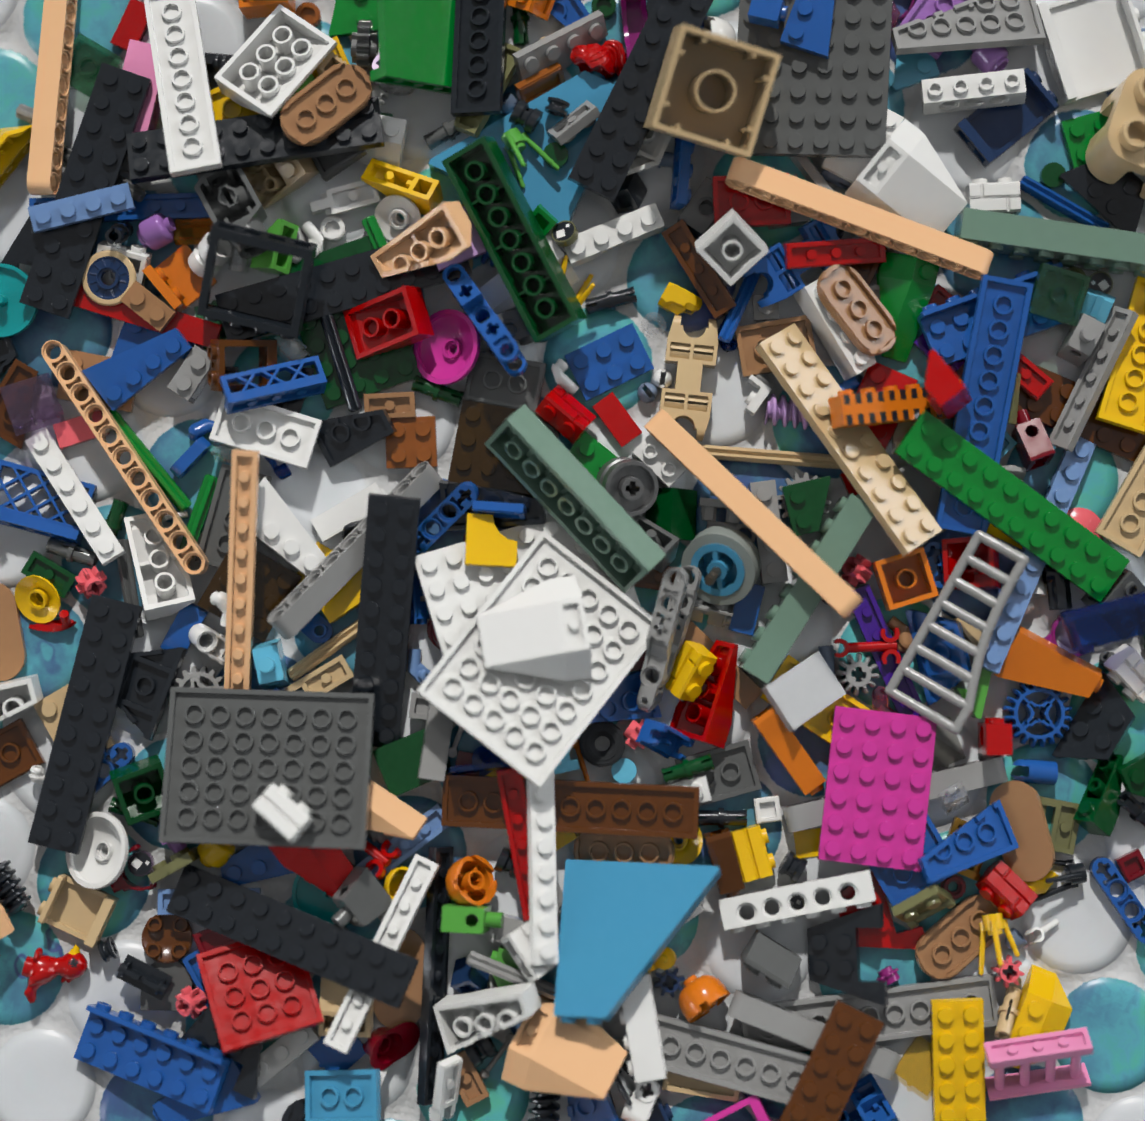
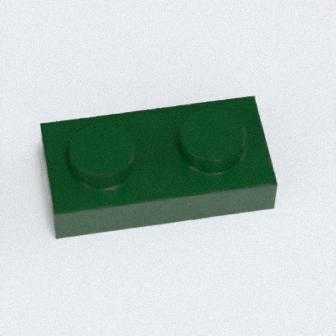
[21,551,77,599]

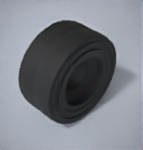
[579,721,625,767]

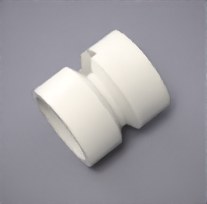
[188,232,234,278]

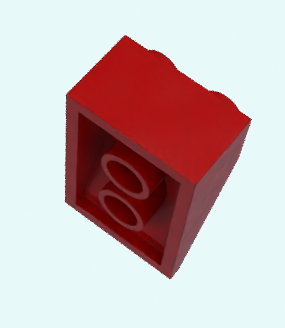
[343,285,434,360]

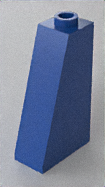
[152,1059,261,1121]

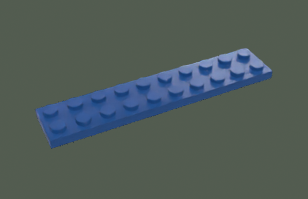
[935,274,1034,534]

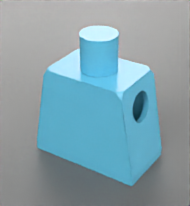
[252,638,291,690]

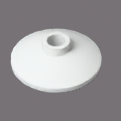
[375,195,422,241]

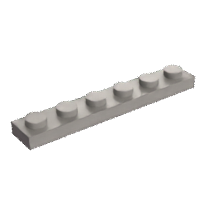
[1049,306,1139,452]

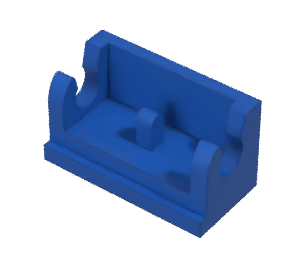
[636,718,695,760]

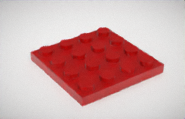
[196,942,324,1054]

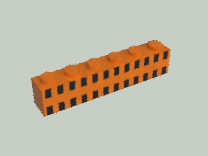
[828,383,955,429]

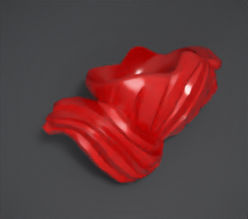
[570,39,627,78]

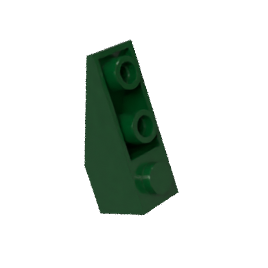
[1073,754,1123,837]

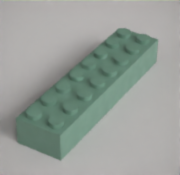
[954,207,1145,278]
[485,404,666,593]
[738,493,874,684]

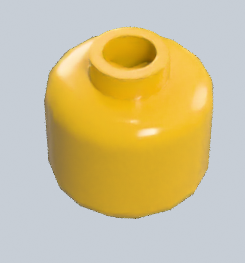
[197,844,236,868]

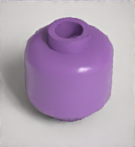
[971,47,1009,73]
[137,213,176,250]

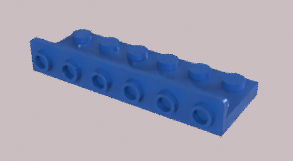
[917,261,1079,365]
[73,1001,231,1114]

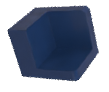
[450,956,489,993]

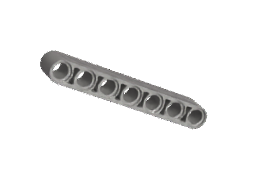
[727,989,901,1080]

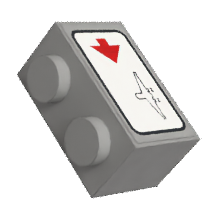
[167,345,210,404]

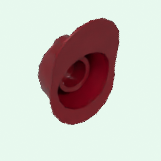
[362,1022,420,1070]

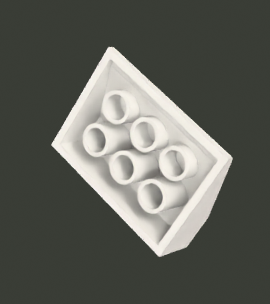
[214,4,337,118]

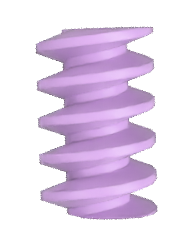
[764,394,814,431]

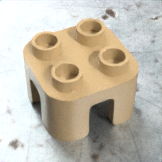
[1085,68,1145,199]

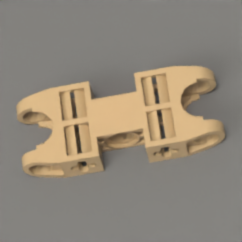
[659,315,718,442]

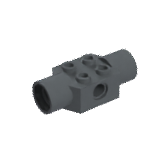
[194,168,267,259]

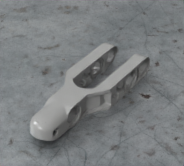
[637,565,702,713]

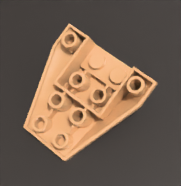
[501,995,628,1100]

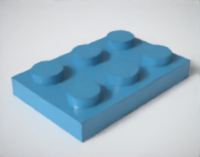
[305,1069,381,1121]

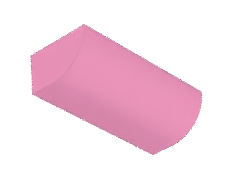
[123,39,160,133]

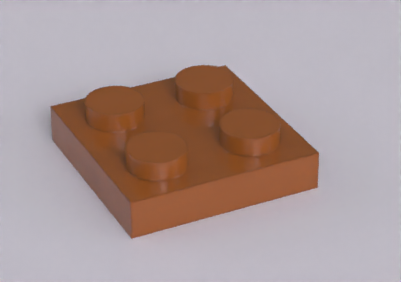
[385,416,438,469]

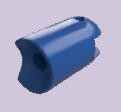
[1011,759,1058,785]

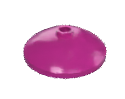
[414,309,480,385]

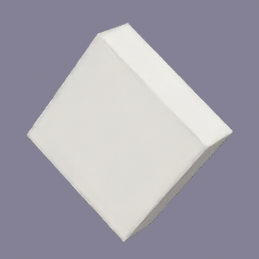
[753,795,782,824]

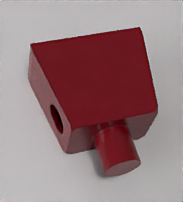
[1011,409,1056,472]

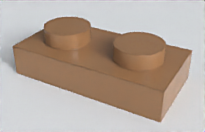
[120,281,177,333]
[364,391,416,418]
[457,1050,490,1108]

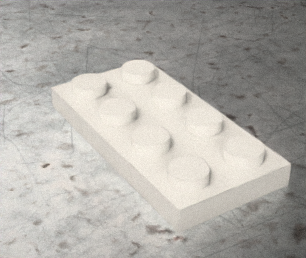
[209,394,323,470]

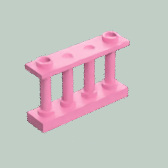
[984,1027,1093,1101]

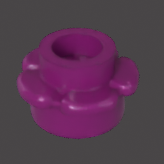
[876,965,900,986]

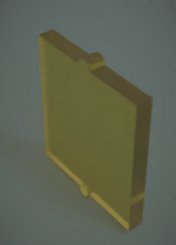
[895,1036,932,1096]

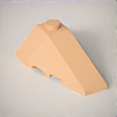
[370,201,471,278]
[367,779,428,840]

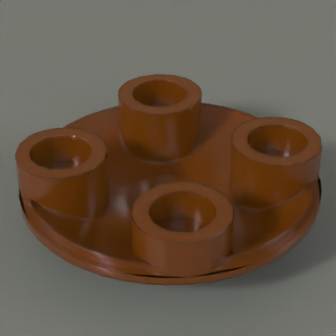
[142,915,193,964]

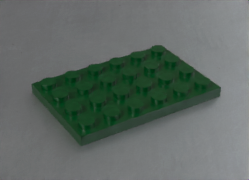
[279,236,422,411]

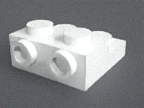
[96,240,152,286]

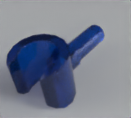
[264,457,292,479]

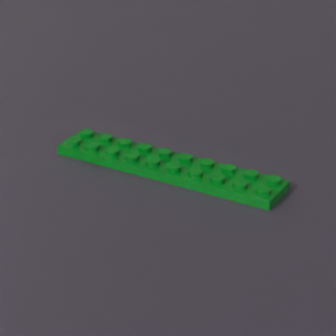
[894,410,1130,602]

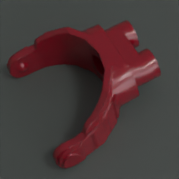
[111,844,157,893]

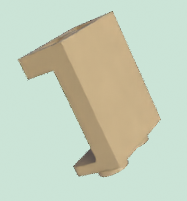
[37,873,119,948]

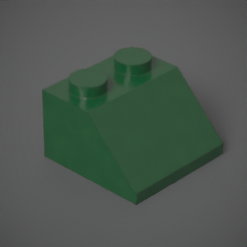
[109,754,164,826]

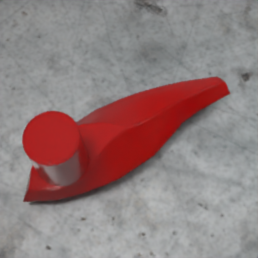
[29,610,77,632]

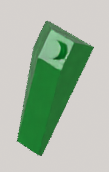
[876,252,939,363]

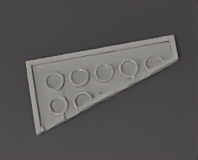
[891,0,1046,55]

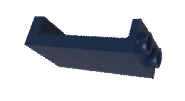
[953,68,1059,168]

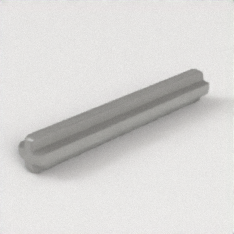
[466,951,556,1000]

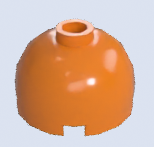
[445,855,497,906]
[678,974,730,1023]

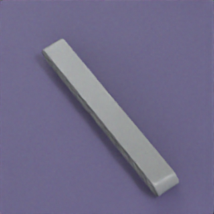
[267,461,443,640]
[782,755,1008,833]

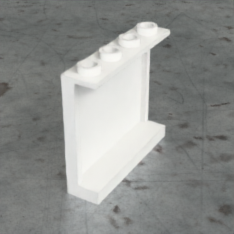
[1037,0,1145,106]

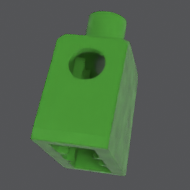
[441,901,504,934]

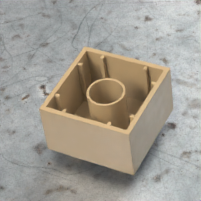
[643,24,782,158]

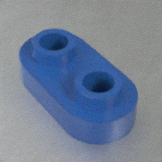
[300,612,333,643]

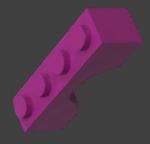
[620,0,647,60]

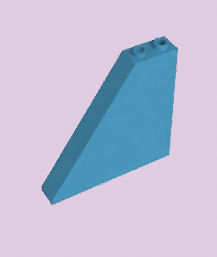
[428,71,616,223]
[554,859,722,1025]

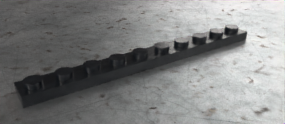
[417,846,454,1106]

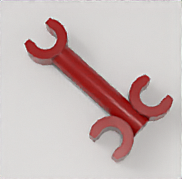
[833,628,901,664]
[363,840,402,880]

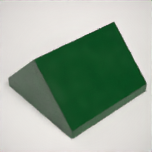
[645,488,697,541]

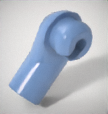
[407,649,431,684]

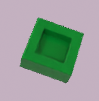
[533,204,558,236]

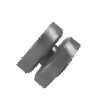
[596,456,659,516]

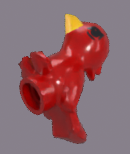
[22,944,87,1004]

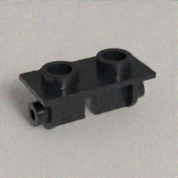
[116,954,173,1000]

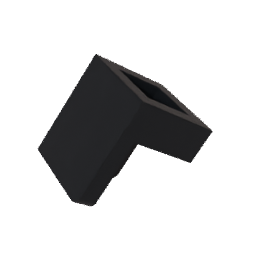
[610,173,647,214]

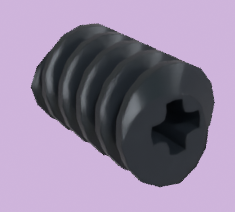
[0,860,32,917]
[528,1091,561,1121]

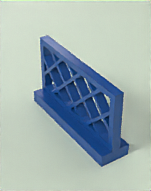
[0,459,97,545]

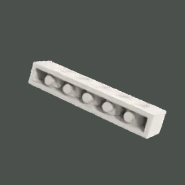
[718,869,876,934]

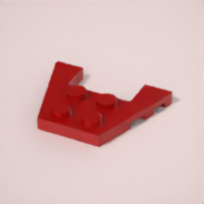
[838,871,924,949]

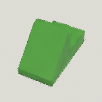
[954,668,992,719]

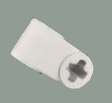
[188,623,226,666]
[621,1080,661,1121]

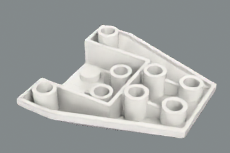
[844,119,968,232]
[477,575,592,682]

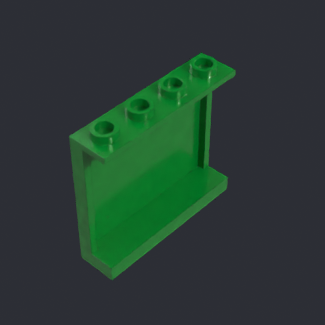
[370,0,455,95]

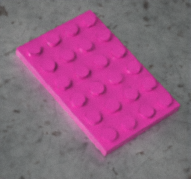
[817,706,937,872]

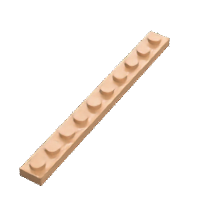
[224,449,260,690]

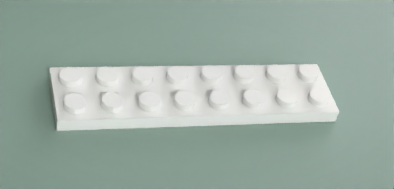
[144,0,223,177]

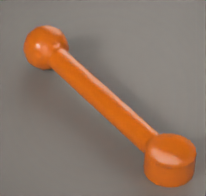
[572,739,591,781]

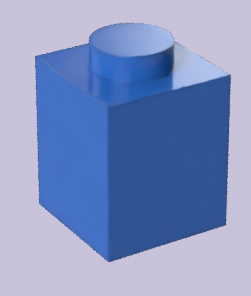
[748,0,788,29]

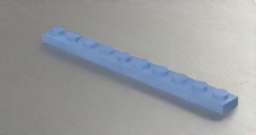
[982,437,1096,674]

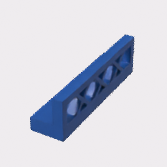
[219,355,327,415]

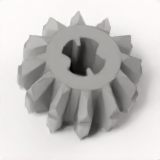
[835,653,879,696]

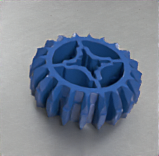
[1002,683,1072,747]

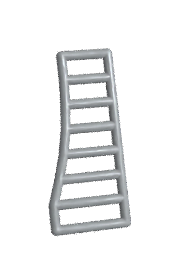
[885,530,1029,735]

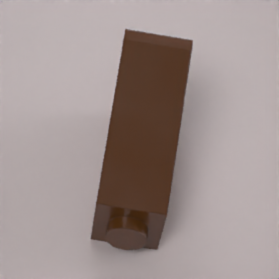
[703,827,745,898]

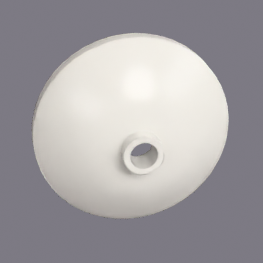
[66,812,129,889]

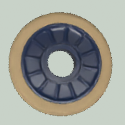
[82,250,136,306]

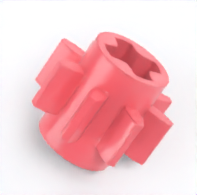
[841,553,873,587]
[75,566,107,599]
[623,719,645,750]
[991,955,1025,988]
[175,985,207,1019]

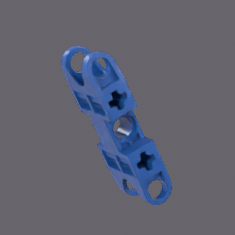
[742,219,861,308]
[442,264,527,377]

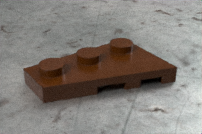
[0,359,39,450]

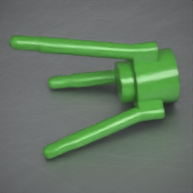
[501,128,560,189]

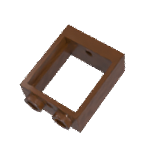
[207,339,277,392]

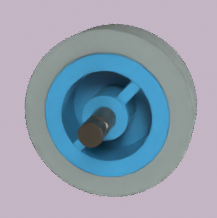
[681,526,761,605]

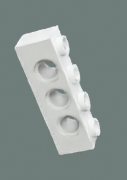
[921,68,1026,115]

